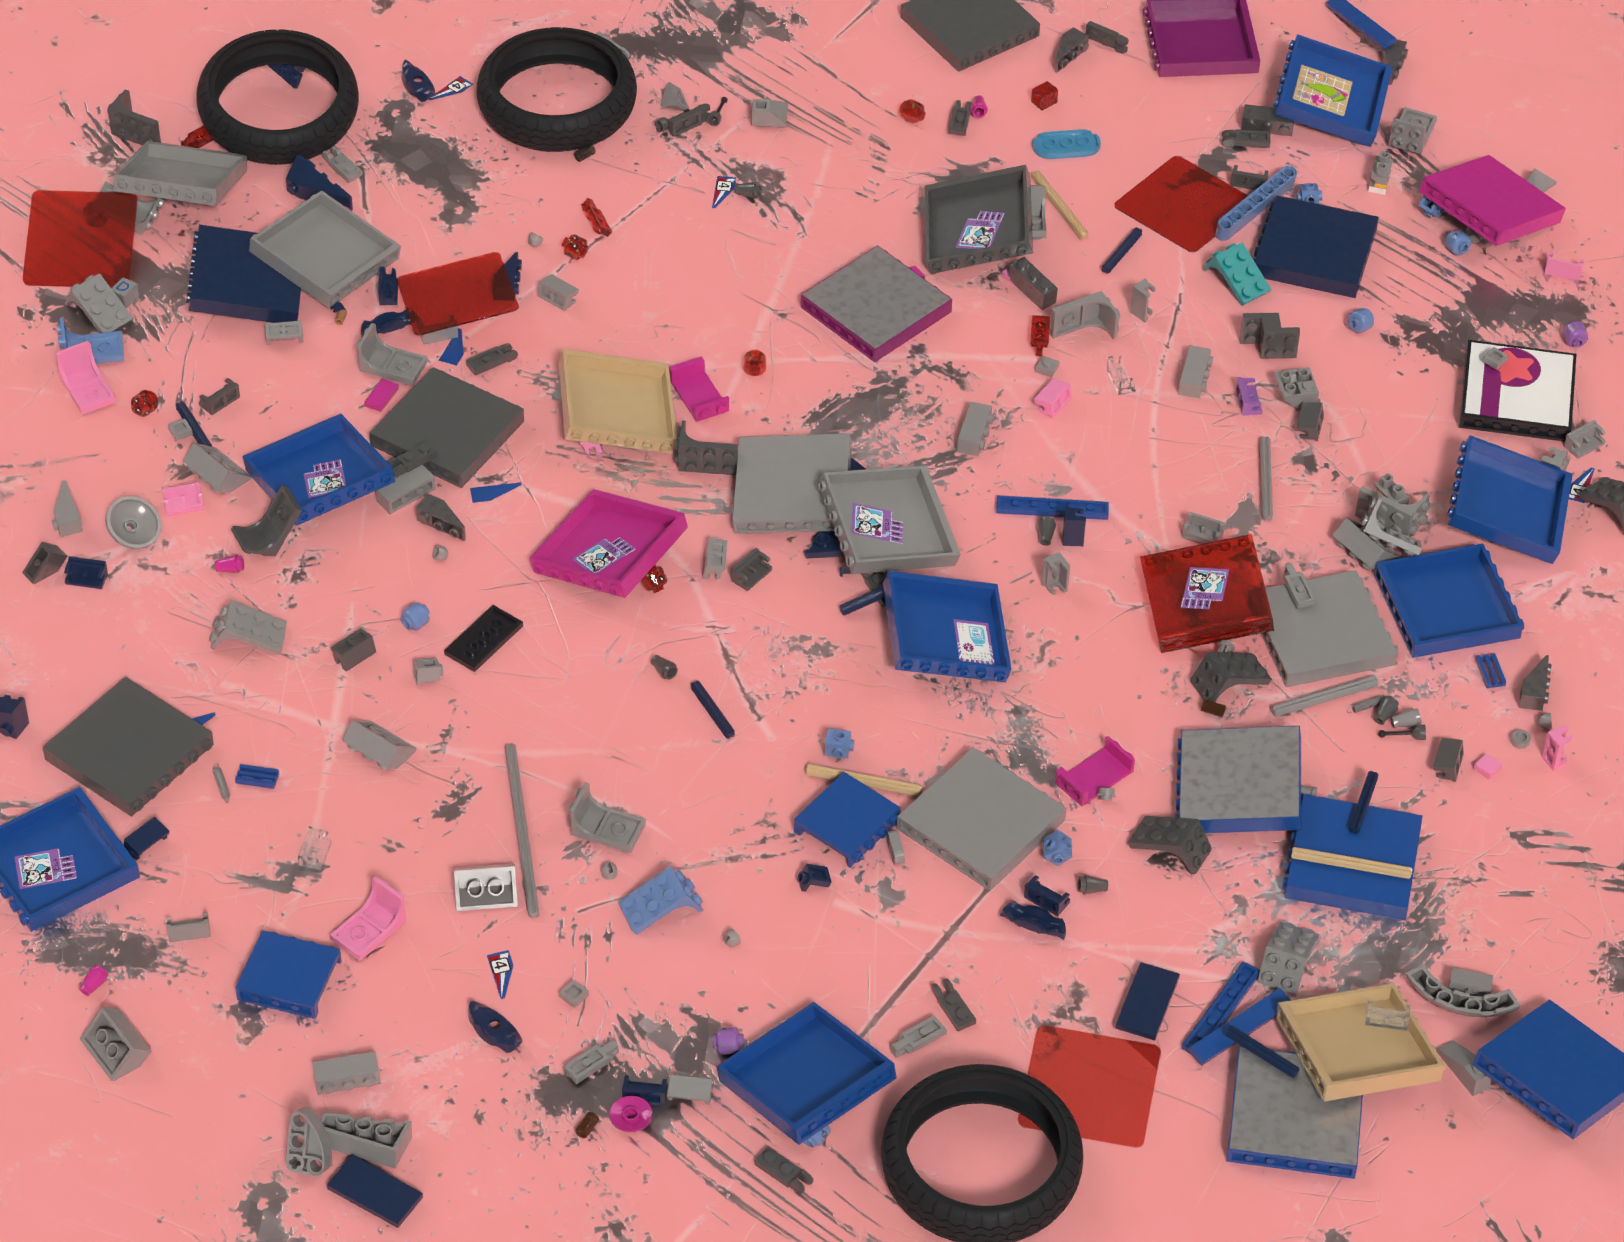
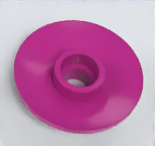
[610,1096,652,1132]

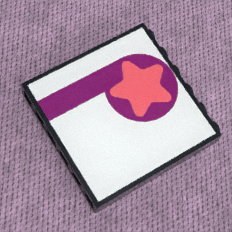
[1459,340,1577,442]

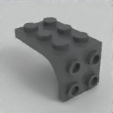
[107,89,161,145]
[675,420,738,475]
[1579,477,1624,534]
[231,486,302,557]
[1190,652,1272,703]
[1127,816,1212,874]

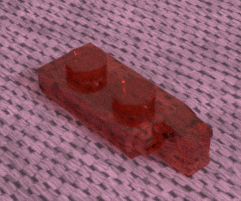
[181,125,214,148]
[581,198,612,237]
[1030,315,1050,356]

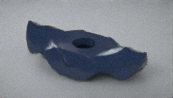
[401,60,436,102]
[361,308,420,337]
[999,901,1066,940]
[468,1001,523,1053]

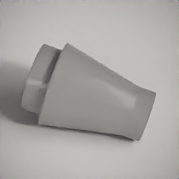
[1391,708,1422,728]

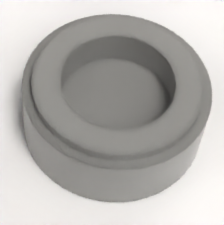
[1510,730,1531,749]

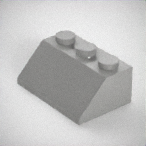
[183,443,251,493]
[1333,518,1400,571]
[342,720,417,770]
[454,863,518,911]
[80,1007,152,1081]

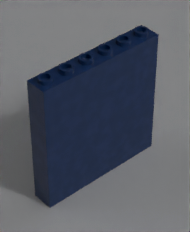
[1253,195,1379,298]
[186,224,301,323]

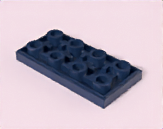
[1115,962,1180,1041]
[327,1155,423,1228]

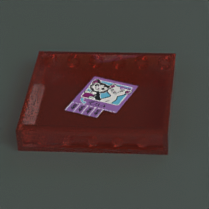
[1140,534,1275,653]

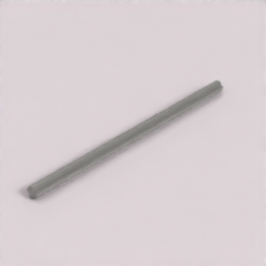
[505,743,539,918]

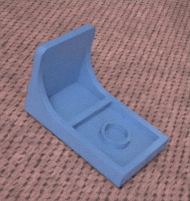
[57,317,125,364]
[618,866,703,935]

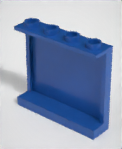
[794,772,900,868]
[235,930,342,1019]

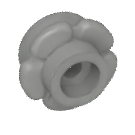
[1097,788,1116,801]

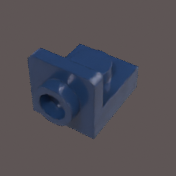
[797,864,832,892]

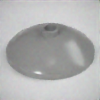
[105,496,161,549]

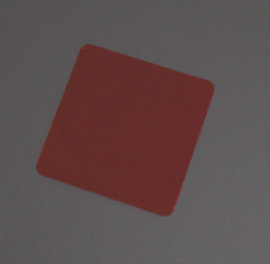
[1114,156,1248,252]
[23,190,138,288]
[397,252,519,335]
[1018,1025,1161,1148]

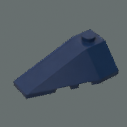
[286,154,353,211]

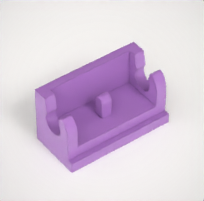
[1236,377,1262,416]

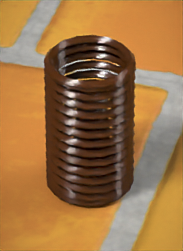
[1201,699,1226,718]
[575,1112,599,1138]

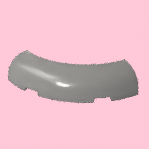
[1405,964,1520,1017]

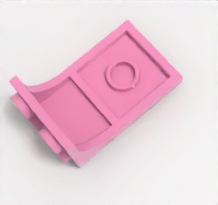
[56,341,116,415]
[330,877,406,961]

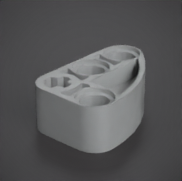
[286,1107,332,1176]

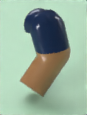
[330,301,347,325]

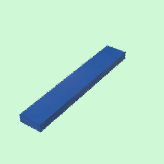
[1326,0,1397,49]
[996,495,1109,520]
[1182,961,1260,1054]
[1188,988,1291,1066]

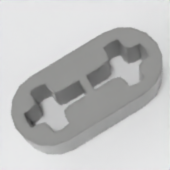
[886,830,905,865]

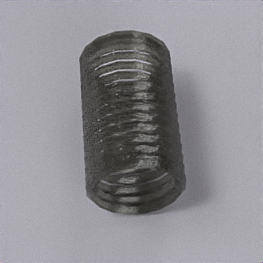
[574,144,596,162]

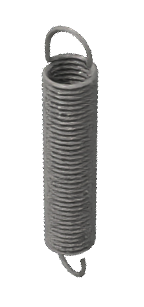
[1347,695,1391,713]
[213,763,230,803]

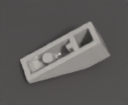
[52,480,83,537]
[1436,1041,1492,1096]

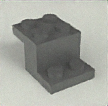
[1240,313,1300,359]

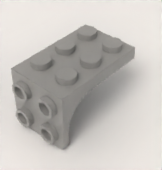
[1389,107,1438,154]
[91,181,165,235]
[1031,185,1046,240]
[65,273,134,333]
[1049,291,1120,339]
[356,323,428,385]
[1355,486,1430,537]
[1361,491,1422,556]
[209,600,287,655]
[568,782,646,853]
[1258,922,1319,994]

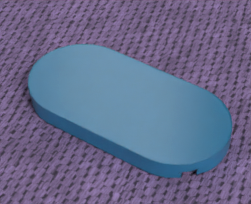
[1032,129,1101,159]

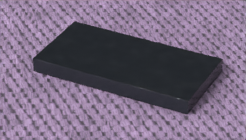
[444,605,523,672]

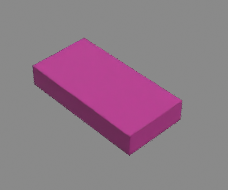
[365,379,399,412]

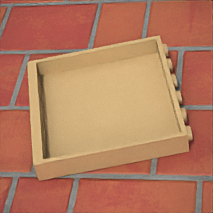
[558,349,677,454]
[1276,983,1445,1102]

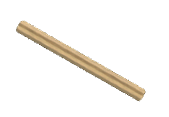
[1032,170,1088,240]
[806,764,922,796]
[1291,847,1412,879]

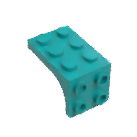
[1203,242,1272,306]

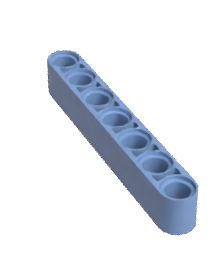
[1215,166,1297,241]

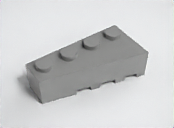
[320,1113,412,1168]

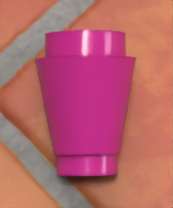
[971,95,988,118]
[215,554,244,573]
[79,965,108,996]

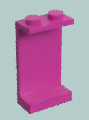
[669,356,729,422]
[1055,736,1135,807]

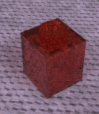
[1031,81,1058,111]

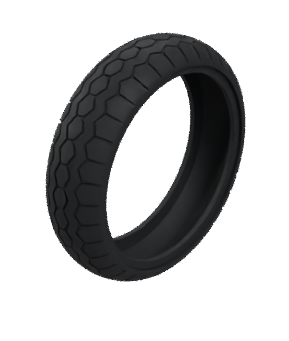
[477,27,637,152]
[196,29,359,165]
[881,1064,1083,1242]

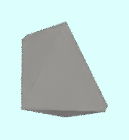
[660,82,689,111]
[1526,168,1557,192]

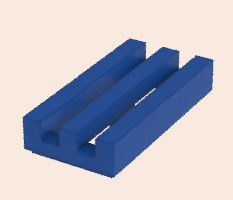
[1476,653,1506,688]
[235,764,279,789]

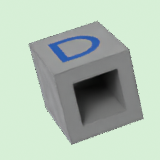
[111,277,139,309]

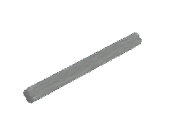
[1260,436,1273,521]
[1272,675,1379,717]

